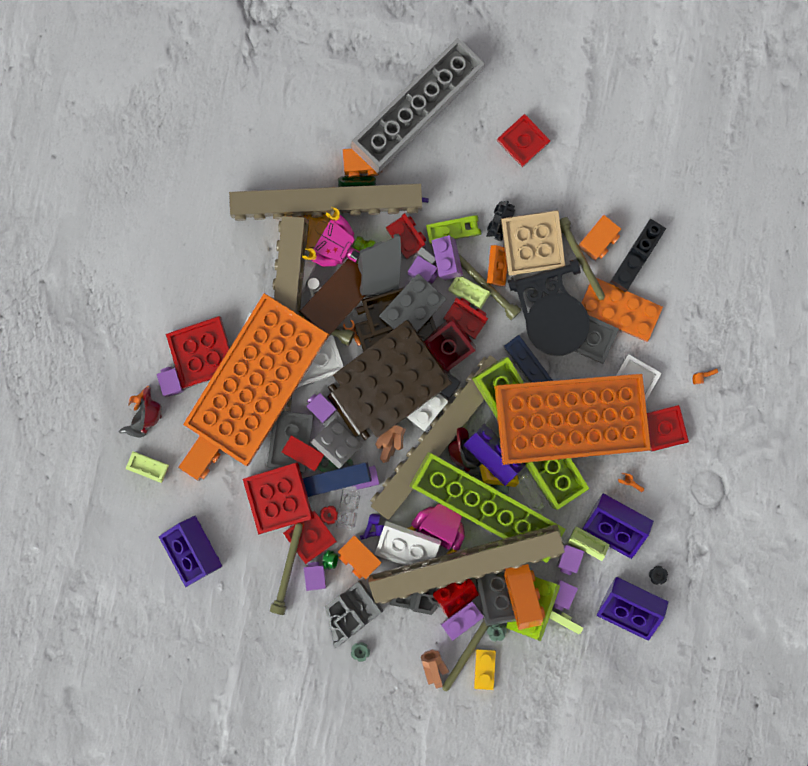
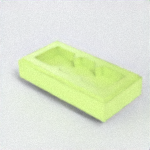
[448,276,491,309]
[126,451,169,483]
[568,526,609,561]
[549,611,583,634]

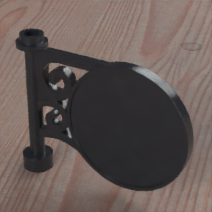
[508,259,590,356]

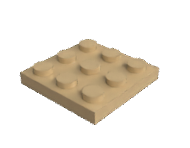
[501,210,565,276]

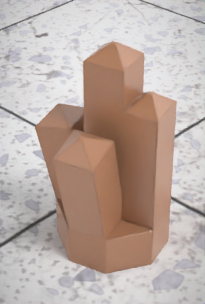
[375,425,406,463]
[420,650,449,689]

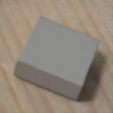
[417,247,436,265]

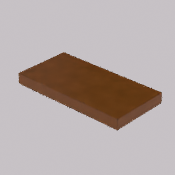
[299,259,366,336]

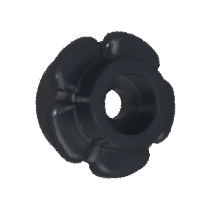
[649,566,668,585]

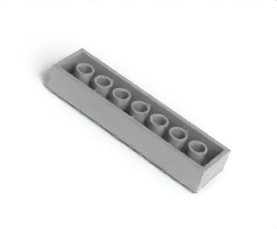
[351,38,485,174]

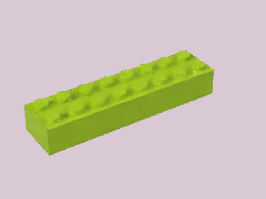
[472,357,589,510]
[409,452,566,563]

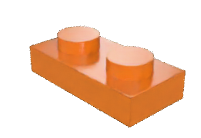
[487,245,507,286]

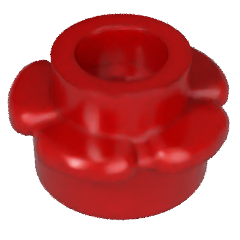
[320,506,339,525]

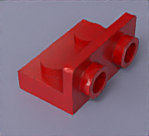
[386,213,427,260]
[443,298,488,340]
[433,579,479,618]

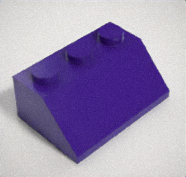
[464,424,526,486]
[582,493,654,559]
[158,516,223,587]
[596,577,669,641]

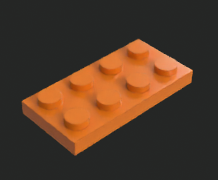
[581,278,663,342]

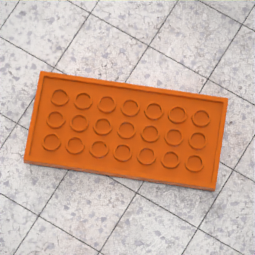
[183,293,330,466]
[495,374,651,465]

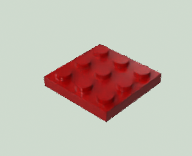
[166,316,230,389]
[243,462,314,535]

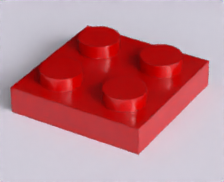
[497,114,550,168]
[647,405,689,452]
[283,510,337,564]

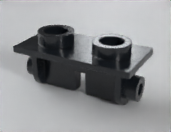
[486,201,515,241]

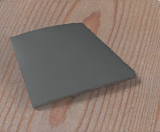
[358,234,401,295]
[389,566,440,615]
[325,580,384,648]

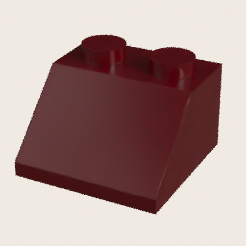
[424,316,476,372]

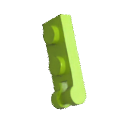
[426,215,481,245]

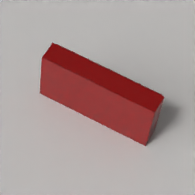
[282,435,325,471]

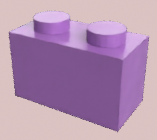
[431,235,463,281]
[440,601,484,641]

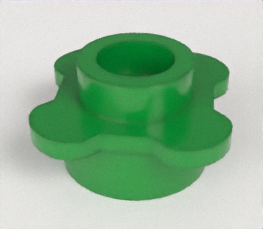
[322,550,338,570]

